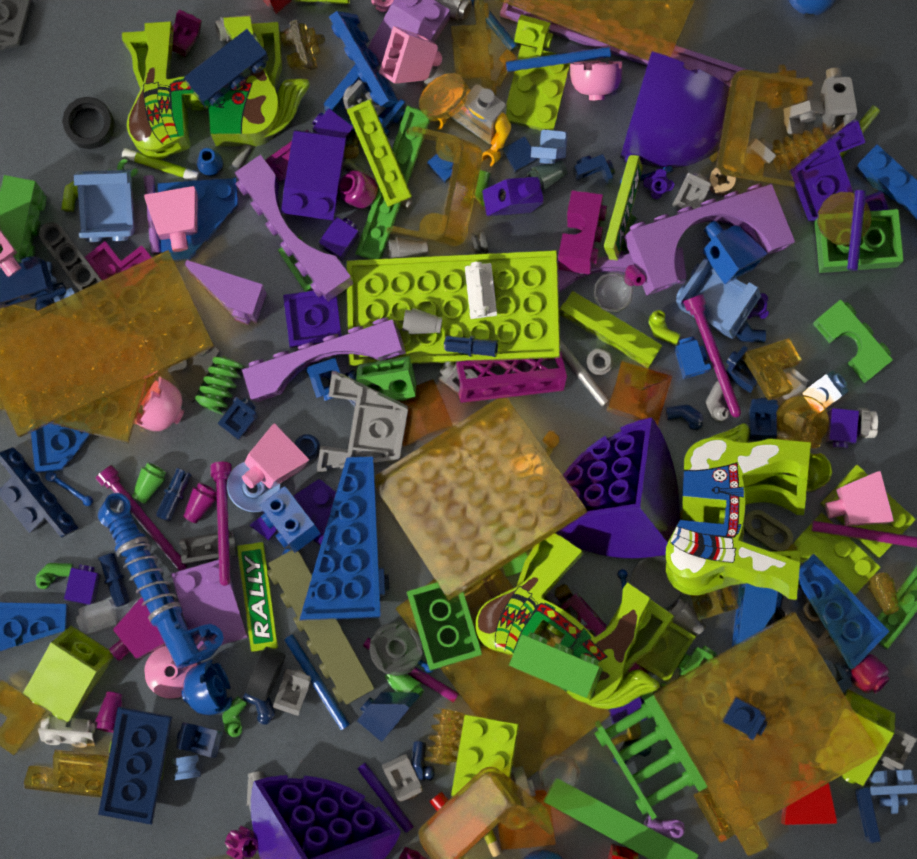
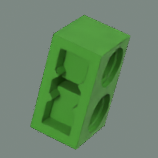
[356,356,417,401]

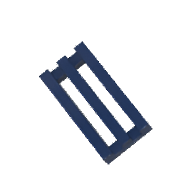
[855,787,881,843]

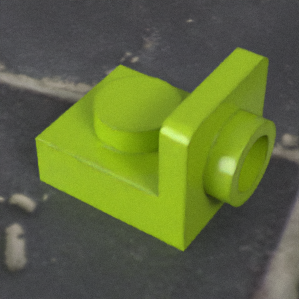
[514,15,553,56]

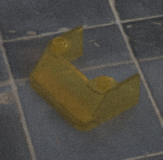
[716,69,813,187]
[386,126,483,246]
[418,767,554,859]

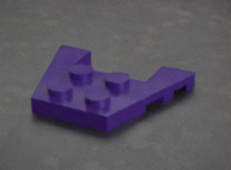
[790,119,889,221]
[250,479,336,546]

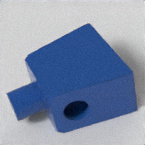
[703,221,768,285]

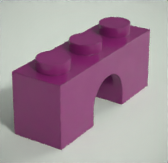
[558,191,607,274]

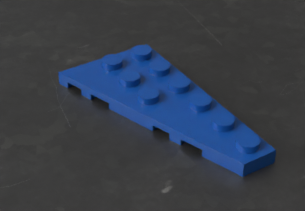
[299,457,381,621]

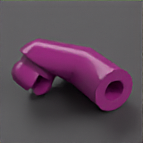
[624,265,646,286]

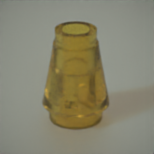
[868,573,899,615]

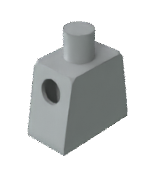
[820,68,857,135]

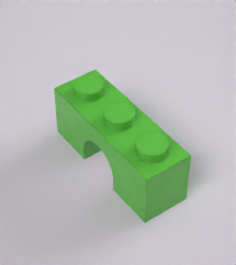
[813,299,893,384]

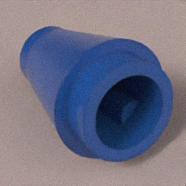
[197,148,223,176]

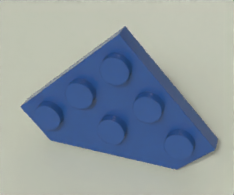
[157,178,238,263]
[27,383,110,473]

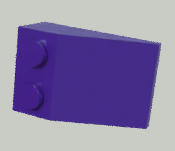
[281,130,346,221]

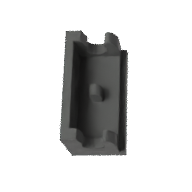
[179,530,238,565]

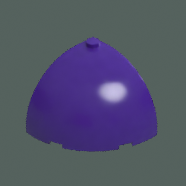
[620,51,744,168]
[542,418,680,558]
[251,775,401,859]

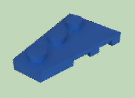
[0,602,68,652]

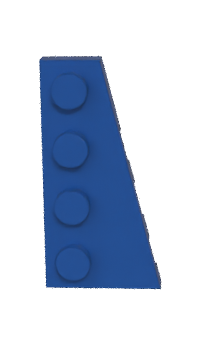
[329,11,398,107]
[798,554,889,670]

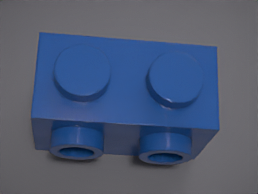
[259,486,320,553]

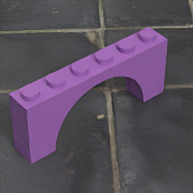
[624,183,795,296]

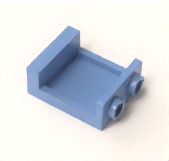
[74,169,135,242]
[676,258,761,339]

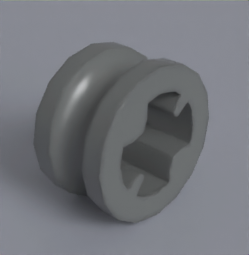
[470,230,489,254]

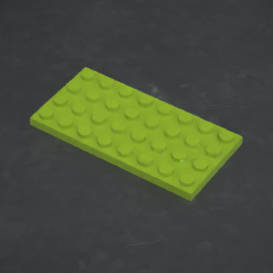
[347,251,560,367]

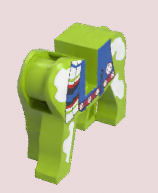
[666,423,811,600]

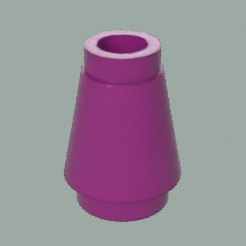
[183,482,217,524]
[95,692,122,733]

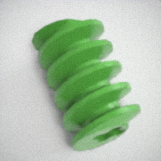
[195,356,246,415]

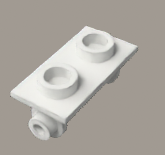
[465,262,497,319]
[38,716,96,748]

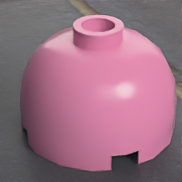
[570,61,622,100]
[134,377,184,431]

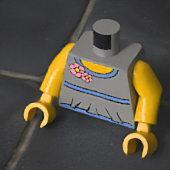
[429,84,511,166]

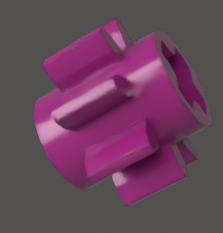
[225,826,258,859]

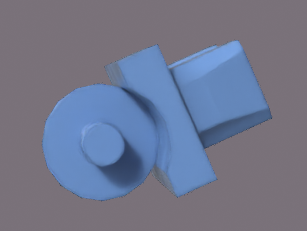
[866,769,917,814]

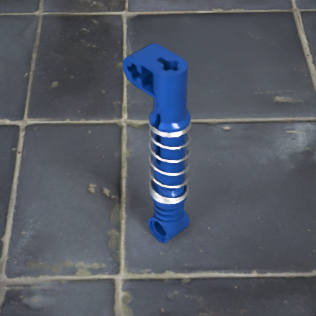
[98,493,224,669]

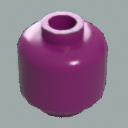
[339,170,377,208]
[850,654,890,694]

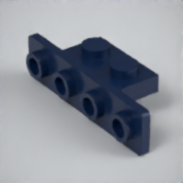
[0,447,78,538]

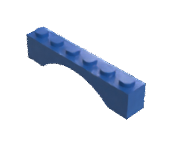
[854,144,917,219]

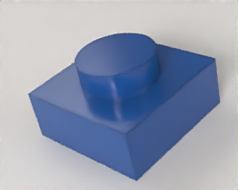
[427,145,464,183]

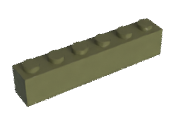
[267,550,375,705]

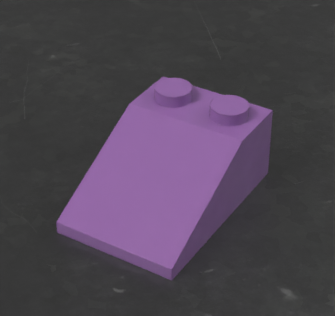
[368,0,450,65]
[185,260,267,325]
[171,560,248,649]

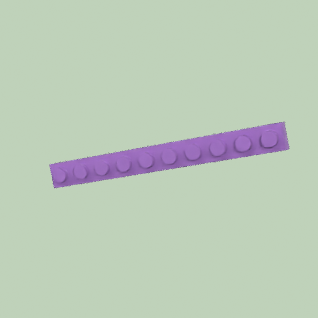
[500,0,755,99]

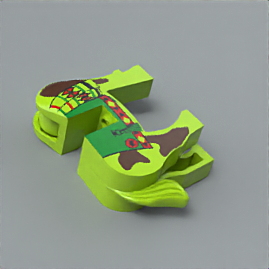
[122,16,310,159]
[476,523,675,709]

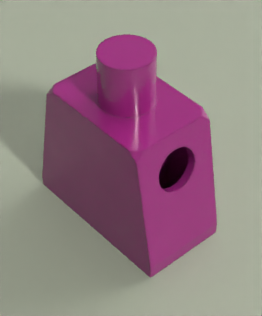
[109,597,165,661]

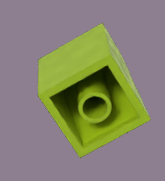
[23,626,114,722]
[815,689,895,786]

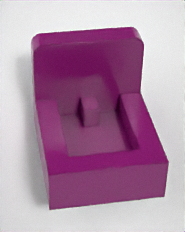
[172,10,202,57]

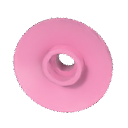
[145,646,197,699]

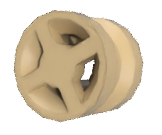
[708,166,736,196]

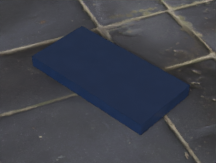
[98,706,173,825]

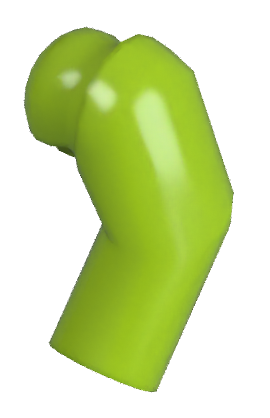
[61,181,78,212]
[649,310,680,346]

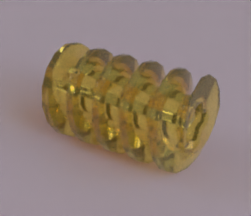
[771,127,827,173]
[424,707,466,766]

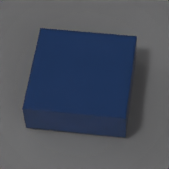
[502,136,538,173]

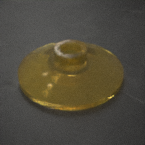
[776,395,829,444]

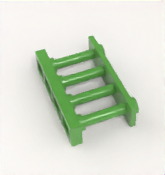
[594,692,708,820]

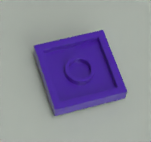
[283,291,342,348]

